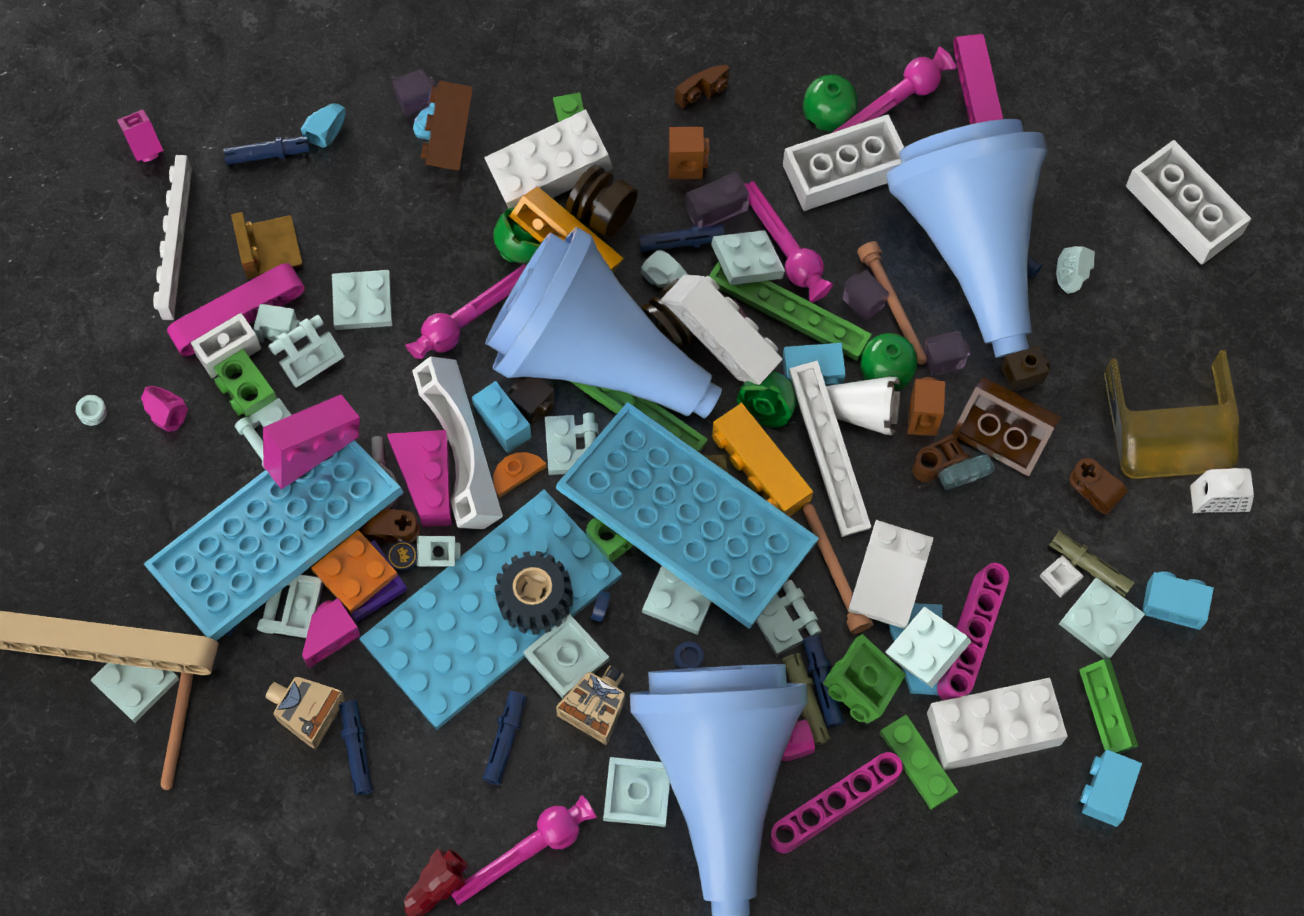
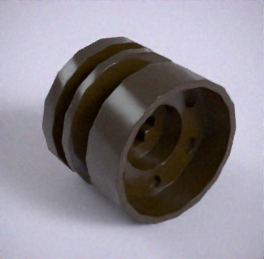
[565,164,638,240]
[640,278,697,351]

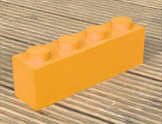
[509,186,624,273]
[712,403,813,517]

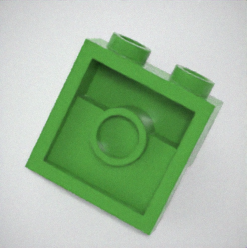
[823,634,906,724]

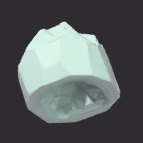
[1056,246,1095,294]
[641,250,688,288]

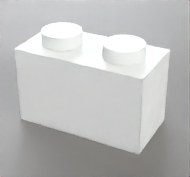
[191,313,261,378]

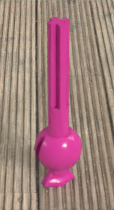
[832,46,957,133]
[741,181,834,303]
[405,264,527,359]
[451,795,597,905]

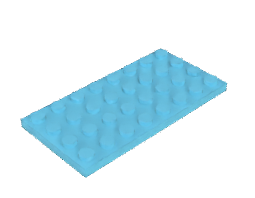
[556,402,819,629]
[144,440,403,641]
[359,489,622,730]

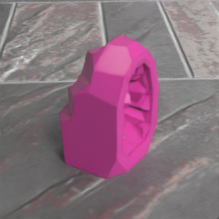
[141,386,188,432]
[781,720,815,761]

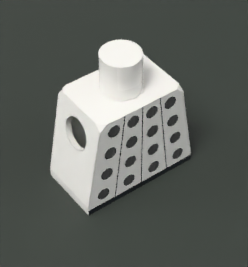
[1190,468,1254,514]

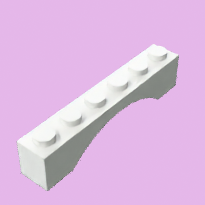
[412,356,503,529]

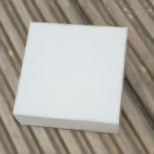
[1040,555,1084,598]

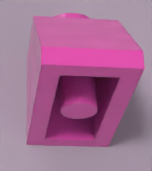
[117,109,163,162]
[302,598,361,668]

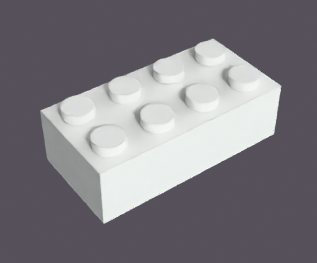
[484,109,613,208]
[783,115,904,211]
[1126,140,1251,265]
[661,274,782,385]
[927,678,1067,771]

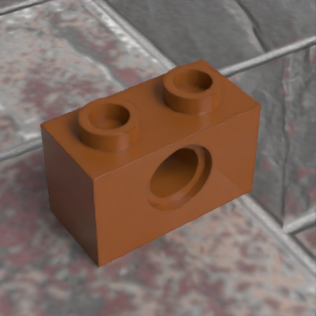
[669,127,709,179]
[907,377,945,436]

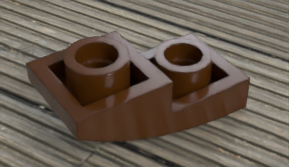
[675,64,730,109]

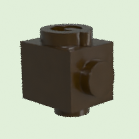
[1001,346,1050,392]
[508,377,555,425]

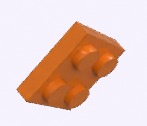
[311,530,398,614]

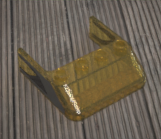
[1104,350,1239,479]

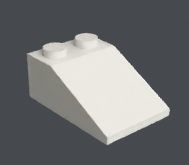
[848,520,933,629]

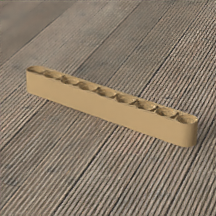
[0,611,219,675]

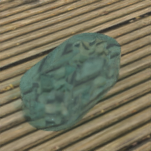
[938,454,995,490]

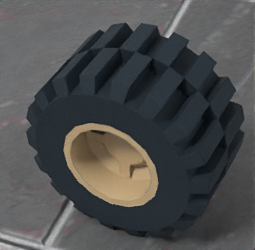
[494,551,573,635]

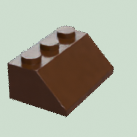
[952,377,1061,476]

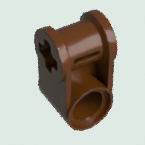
[912,433,971,482]
[1069,458,1128,514]
[361,508,421,544]

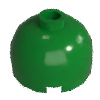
[803,74,858,132]
[493,208,541,263]
[860,333,918,391]
[736,371,797,428]

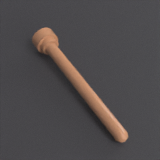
[857,241,927,365]
[802,503,873,634]
[161,672,194,790]

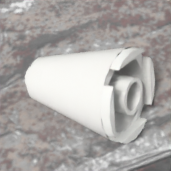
[826,377,900,435]

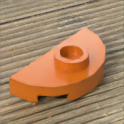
[493,452,547,499]

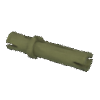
[1049,530,1134,598]
[782,653,831,746]

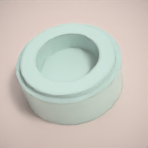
[76,395,107,426]

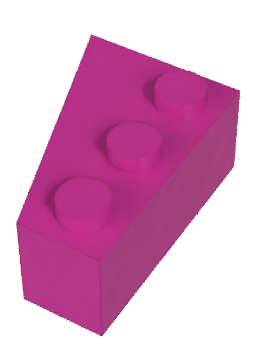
[263,395,360,490]
[387,430,452,527]

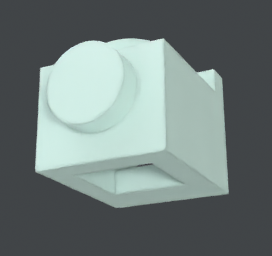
[253,304,300,342]
[417,536,460,567]

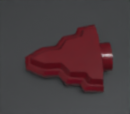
[404,849,469,916]

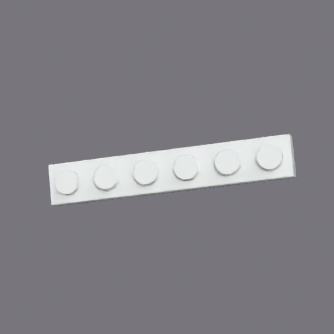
[153,155,192,320]
[789,360,871,537]

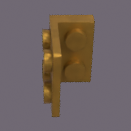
[231,212,303,279]

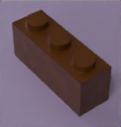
[420,81,473,171]

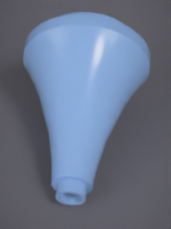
[886,119,1047,358]
[485,227,722,418]
[630,664,808,916]

